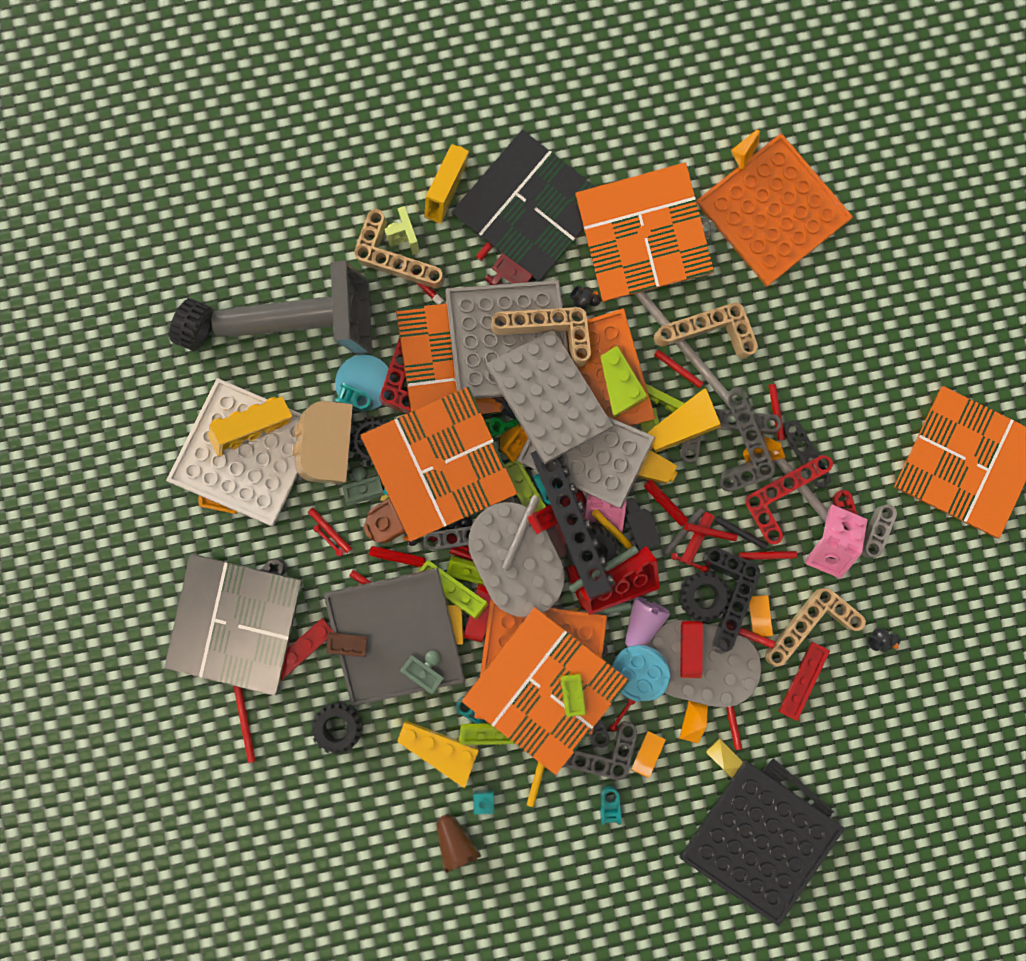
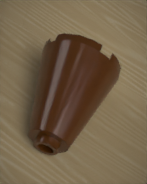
[436,813,482,873]

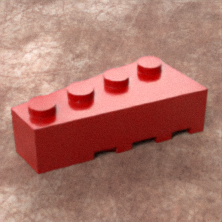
[578,546,660,615]

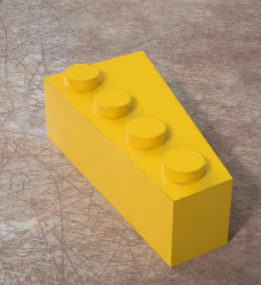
[208,396,292,457]
[397,720,479,788]

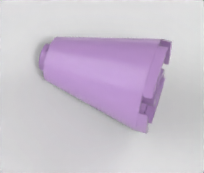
[625,597,670,647]

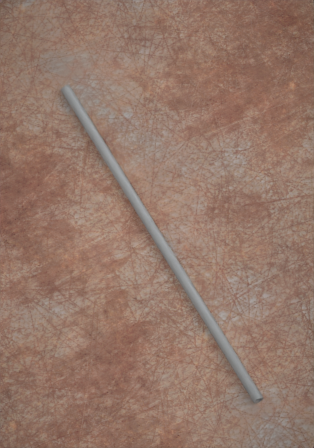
[634,292,828,523]

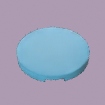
[335,355,393,412]
[612,645,671,702]

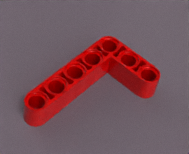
[379,336,411,414]
[745,455,833,544]

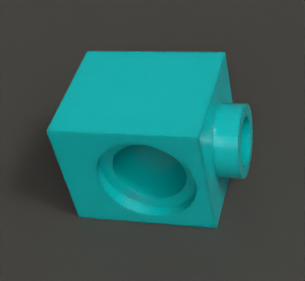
[473,790,494,815]

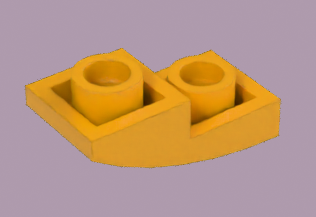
[749,595,773,637]
[631,731,666,778]

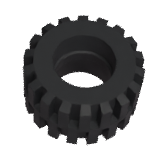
[169,298,214,352]
[565,522,619,567]
[679,572,731,621]
[311,702,363,754]

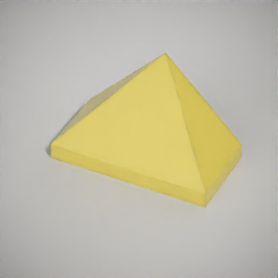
[706,738,743,778]

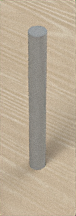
[502,495,540,571]

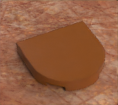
[364,498,405,543]

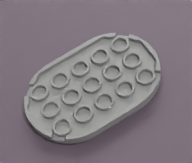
[469,502,564,617]
[647,620,761,707]

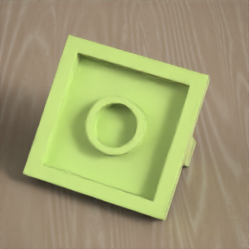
[384,206,420,255]

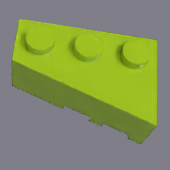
[600,346,649,418]

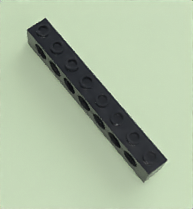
[530,451,616,600]

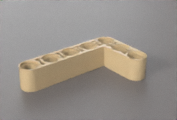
[354,209,445,289]
[654,303,758,359]
[491,307,591,367]
[765,588,866,666]

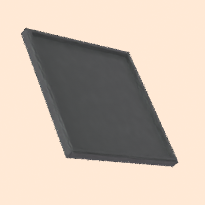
[323,568,466,706]

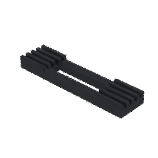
[762,758,834,817]

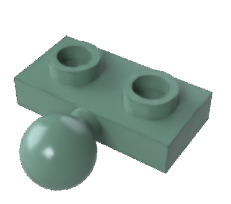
[342,466,384,506]
[400,651,443,694]

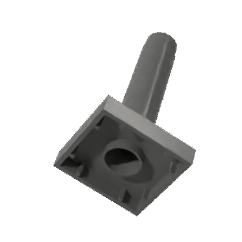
[211,260,373,355]

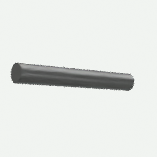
[663,507,705,556]

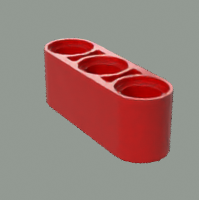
[463,584,492,643]
[680,621,703,679]

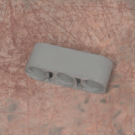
[862,504,897,558]

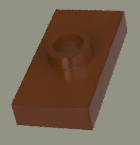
[327,632,368,657]

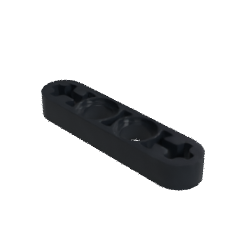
[783,421,831,488]

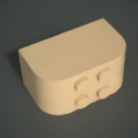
[292,401,353,485]

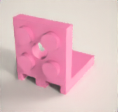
[585,493,626,537]
[805,505,868,579]

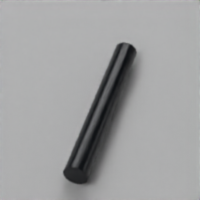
[714,516,769,550]

